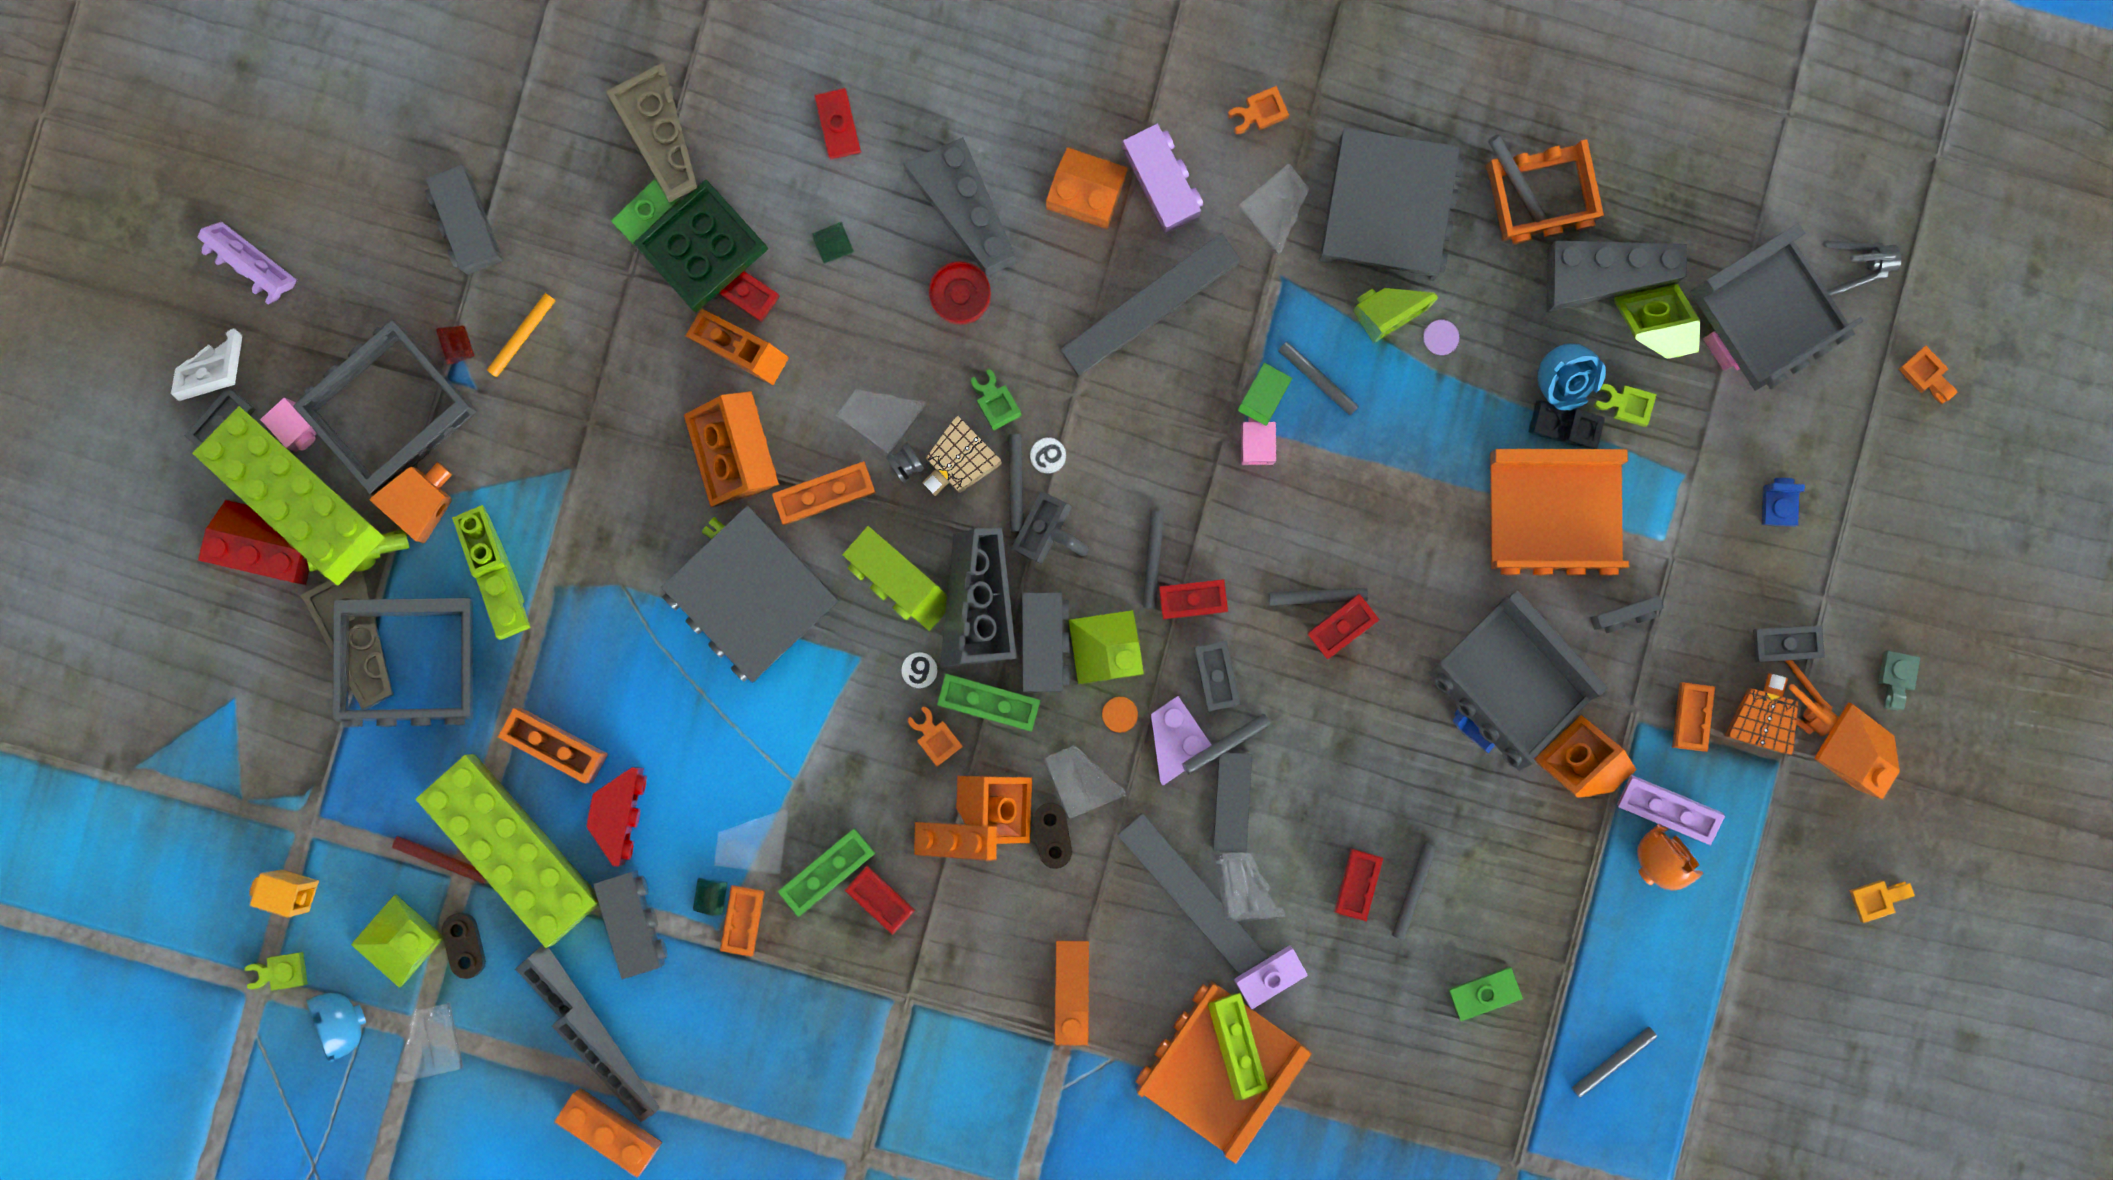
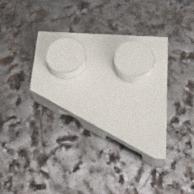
[171,328,242,401]

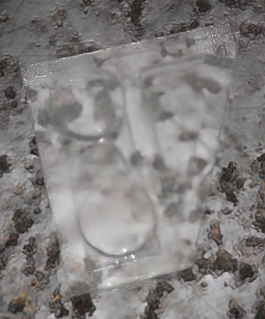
[1238,164,1309,255]
[836,389,927,455]
[1043,745,1127,819]
[714,810,789,874]
[1215,853,1285,922]

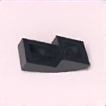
[1528,400,1605,449]

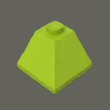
[1615,284,1700,359]
[1353,288,1438,343]
[1069,610,1144,684]
[351,894,443,988]

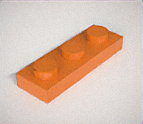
[772,461,876,525]
[914,822,997,860]

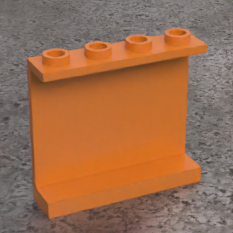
[1490,449,1629,576]
[1135,980,1312,1164]

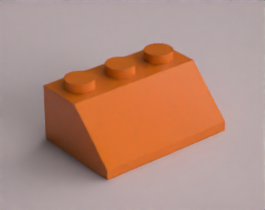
[684,391,779,507]

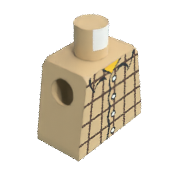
[922,416,1002,496]

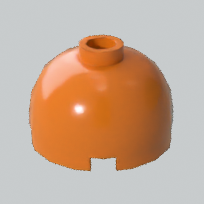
[1637,824,1703,891]

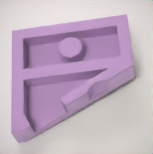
[1151,696,1211,785]

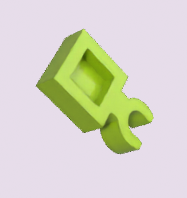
[1593,384,1657,427]
[245,952,308,991]

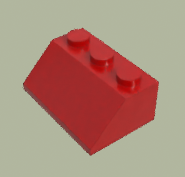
[198,500,310,585]

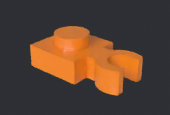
[1227,86,1289,134]
[908,706,963,767]

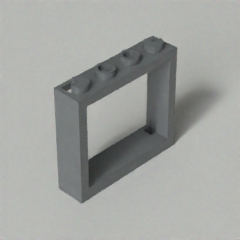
[294,320,477,495]
[333,598,473,727]

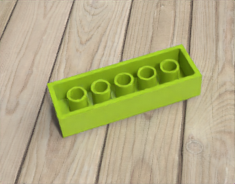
[192,406,385,586]
[415,754,599,948]

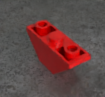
[586,767,647,867]

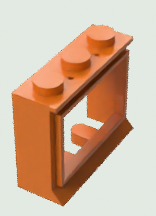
[1485,139,1604,244]

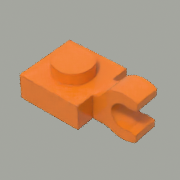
[1898,345,1958,404]

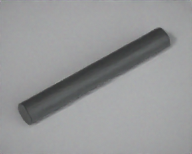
[1488,135,1546,222]
[1278,341,1359,416]
[1009,434,1023,532]
[1143,511,1164,609]
[1269,588,1368,606]
[1182,714,1270,775]
[1392,842,1437,940]
[1571,1027,1657,1098]

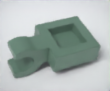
[1878,651,1920,711]

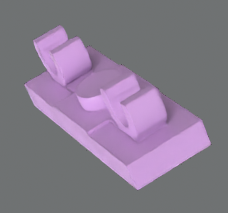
[197,222,297,304]
[1617,775,1725,845]

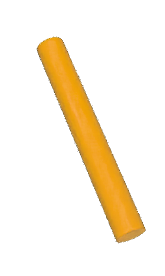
[486,293,556,377]

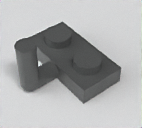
[1011,491,1089,564]

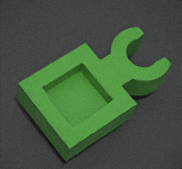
[971,369,1022,431]

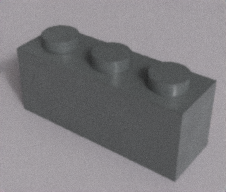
[425,165,504,275]
[1023,592,1069,692]
[593,870,668,980]

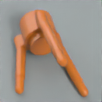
[1785,660,1839,737]

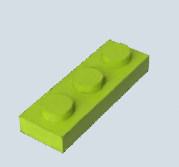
[1208,993,1268,1100]

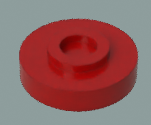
[929,261,991,325]

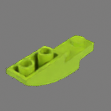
[452,505,531,640]

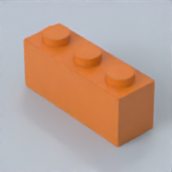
[498,708,608,784]
[554,1088,663,1177]

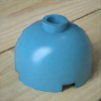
[1537,343,1606,410]
[306,993,366,1063]

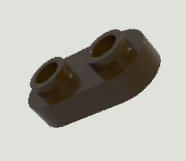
[1034,803,1072,869]
[442,913,486,979]

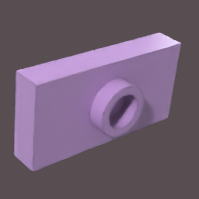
[1234,945,1308,1009]

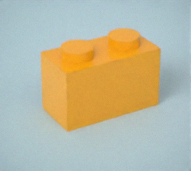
[249,869,319,917]

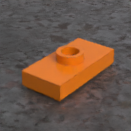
[1672,682,1715,752]
[720,885,765,957]

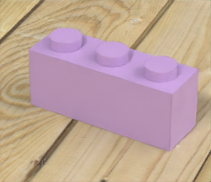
[1122,124,1203,234]

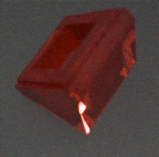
[436,325,474,365]

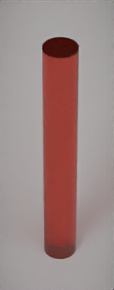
[392,836,487,884]

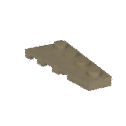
[606,63,698,203]
[301,571,393,710]

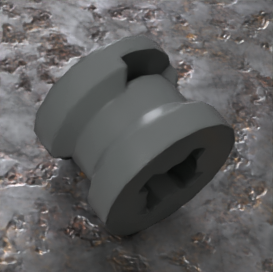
[886,443,925,483]

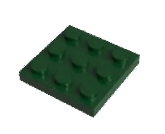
[633,179,769,313]

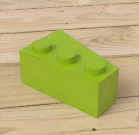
[842,526,947,631]

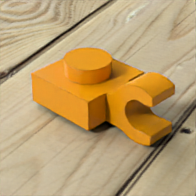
[1849,880,1915,923]

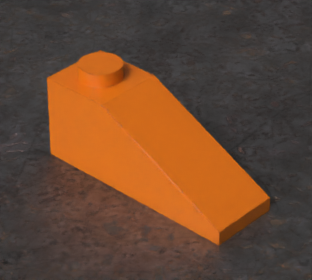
[685,308,789,385]
[1055,940,1089,1045]

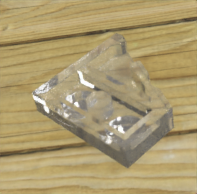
[397,1002,464,1083]

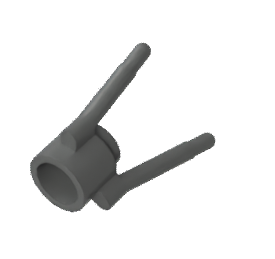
[1823,241,1901,296]

